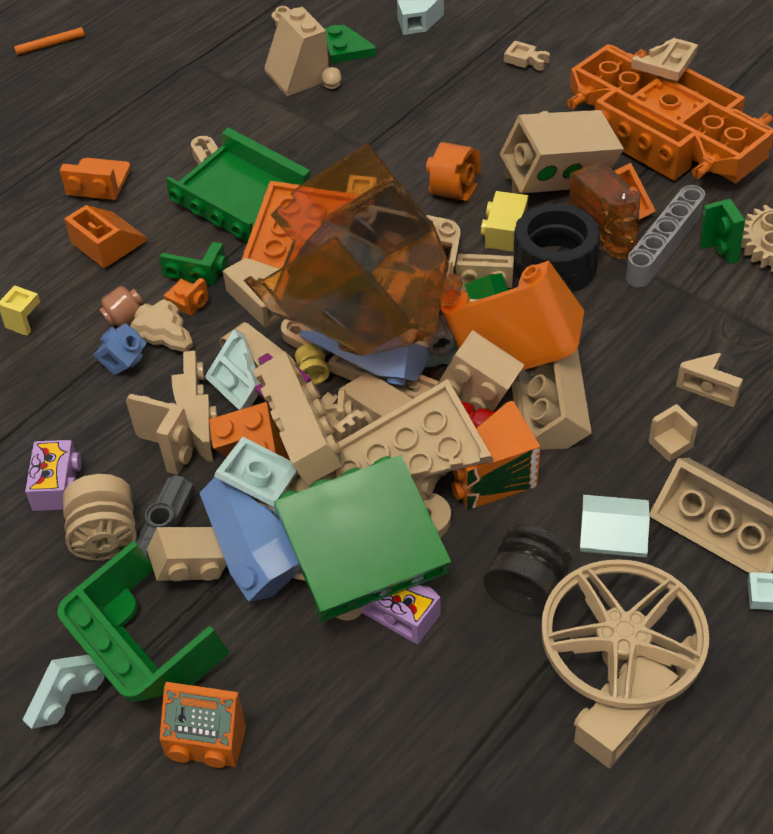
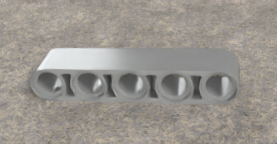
[626,185,705,287]

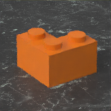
[209,402,289,460]

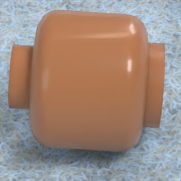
[99,286,144,327]

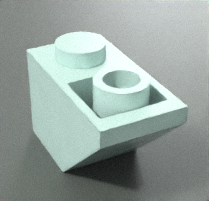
[397,0,444,35]

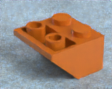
[64,205,147,268]

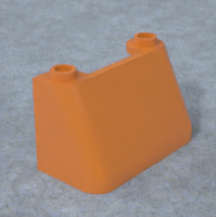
[441,261,584,371]

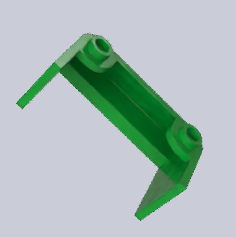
[57,541,230,702]

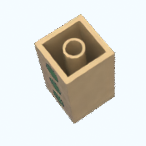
[500,110,624,194]

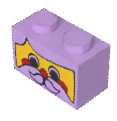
[25,440,81,511]
[361,585,441,645]

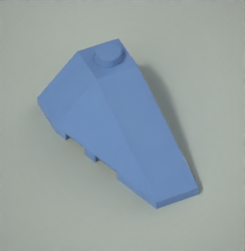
[200,477,301,602]

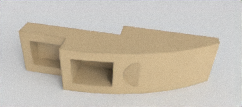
[171,351,218,462]

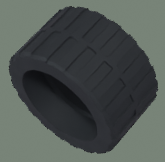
[513,203,601,292]

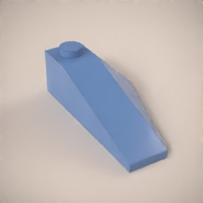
[300,330,433,386]

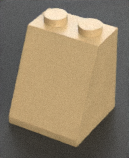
[264,6,329,97]

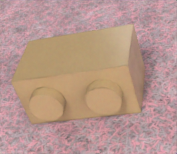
[147,527,227,581]

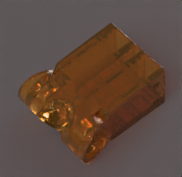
[570,161,640,259]

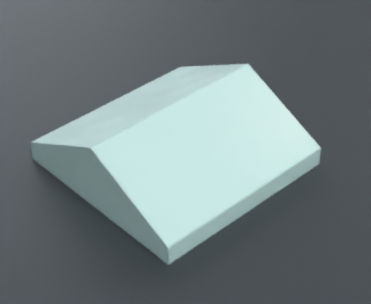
[214,437,297,507]
[580,495,650,558]

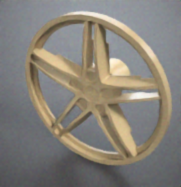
[541,559,709,708]

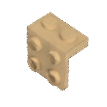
[126,394,194,475]

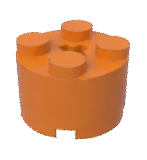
[426,142,481,201]

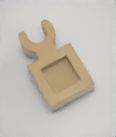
[504,41,550,70]

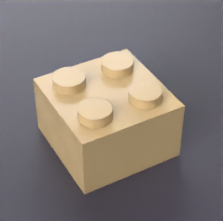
[437,330,524,411]

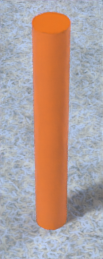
[14,27,85,55]

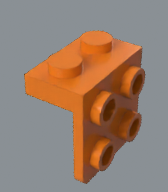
[59,158,131,200]

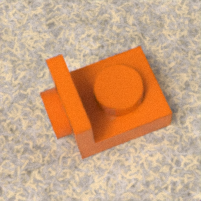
[163,278,209,316]

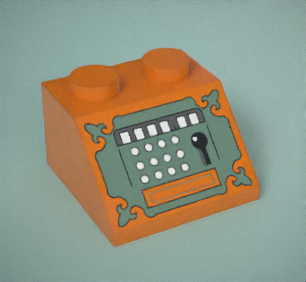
[160,682,247,768]

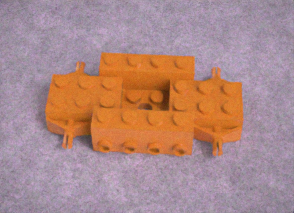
[567,44,773,184]

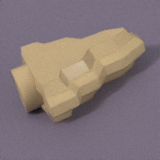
[130,299,193,352]

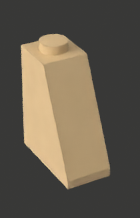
[223,258,311,328]

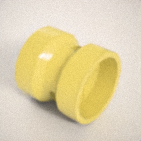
[295,343,329,385]

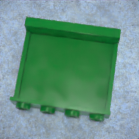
[166,127,311,242]
[274,455,451,623]

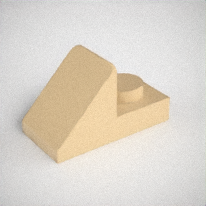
[676,353,743,407]

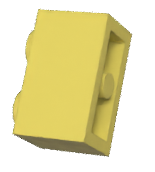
[481,191,528,252]

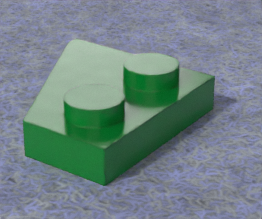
[324,25,376,64]

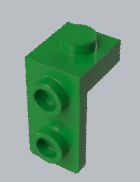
[159,242,228,286]

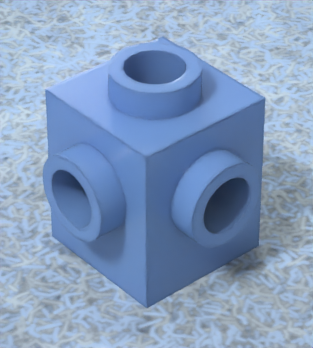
[93,323,147,375]

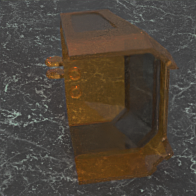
[243,143,463,356]

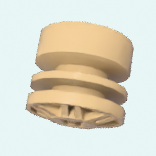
[62,474,137,560]

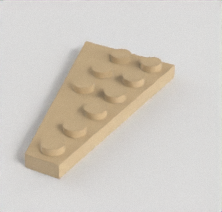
[287,379,494,492]

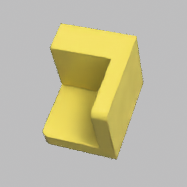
[0,285,40,336]

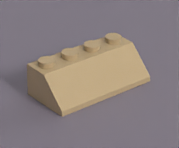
[512,348,592,450]
[650,458,773,573]

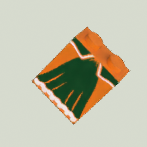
[451,401,540,511]

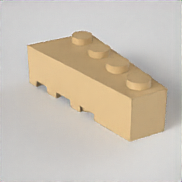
[253,351,342,485]

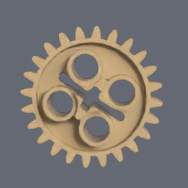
[741,205,773,272]

